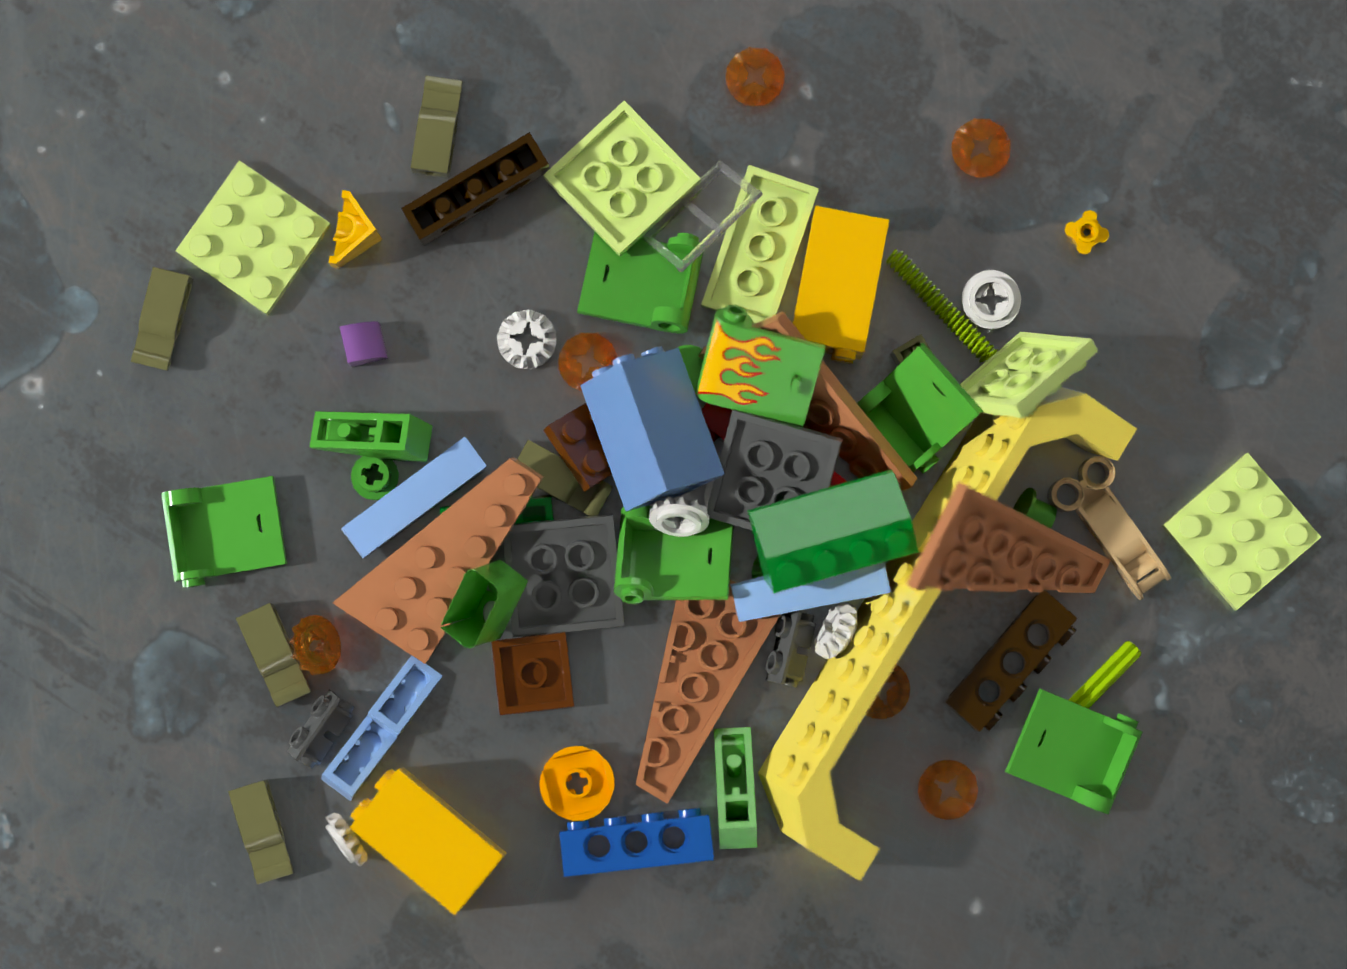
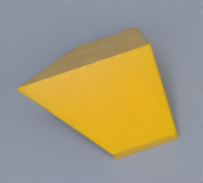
[328,190,382,269]

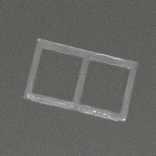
[642,160,763,273]

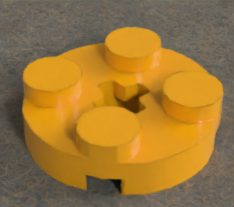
[540,746,615,821]

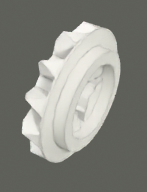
[961,270,1021,330]
[497,309,557,369]
[649,497,710,537]
[814,602,857,659]
[325,813,367,867]

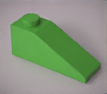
[309,411,433,462]
[714,727,757,849]

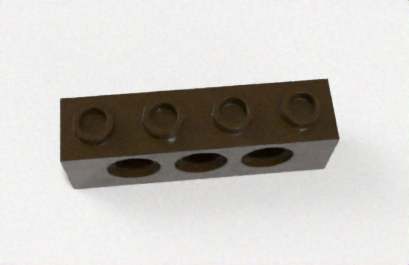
[401,132,550,246]
[943,590,1078,732]

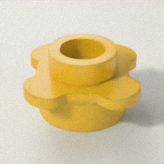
[1065,210,1109,254]

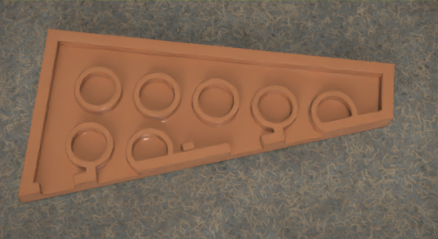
[698,311,917,491]
[332,456,544,664]
[906,481,1111,593]
[635,579,780,804]

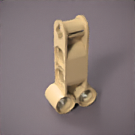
[1047,456,1171,600]

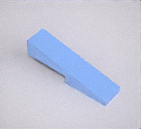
[341,437,487,559]
[730,562,891,622]
[321,655,442,801]

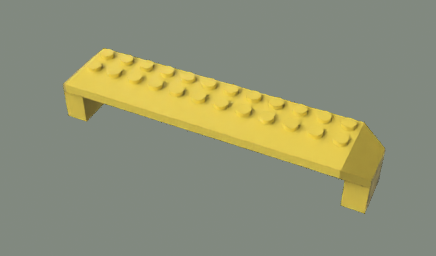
[758,387,1137,881]

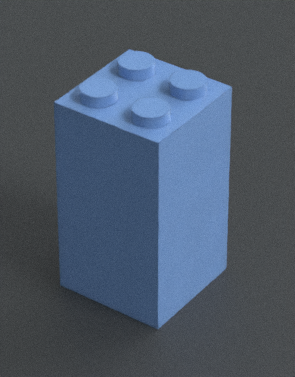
[580,346,725,512]

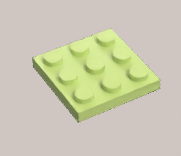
[543,100,701,257]
[176,160,331,315]
[960,332,1098,418]
[1162,452,1321,610]

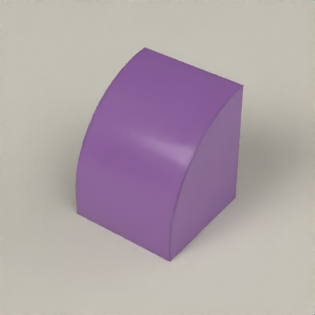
[340,321,388,367]

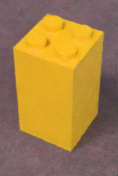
[792,206,889,364]
[349,767,507,915]

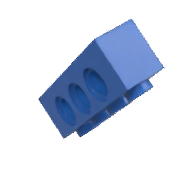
[559,808,714,877]

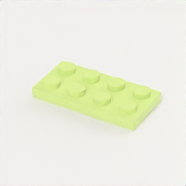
[701,165,819,324]

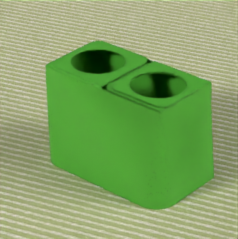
[440,560,528,648]

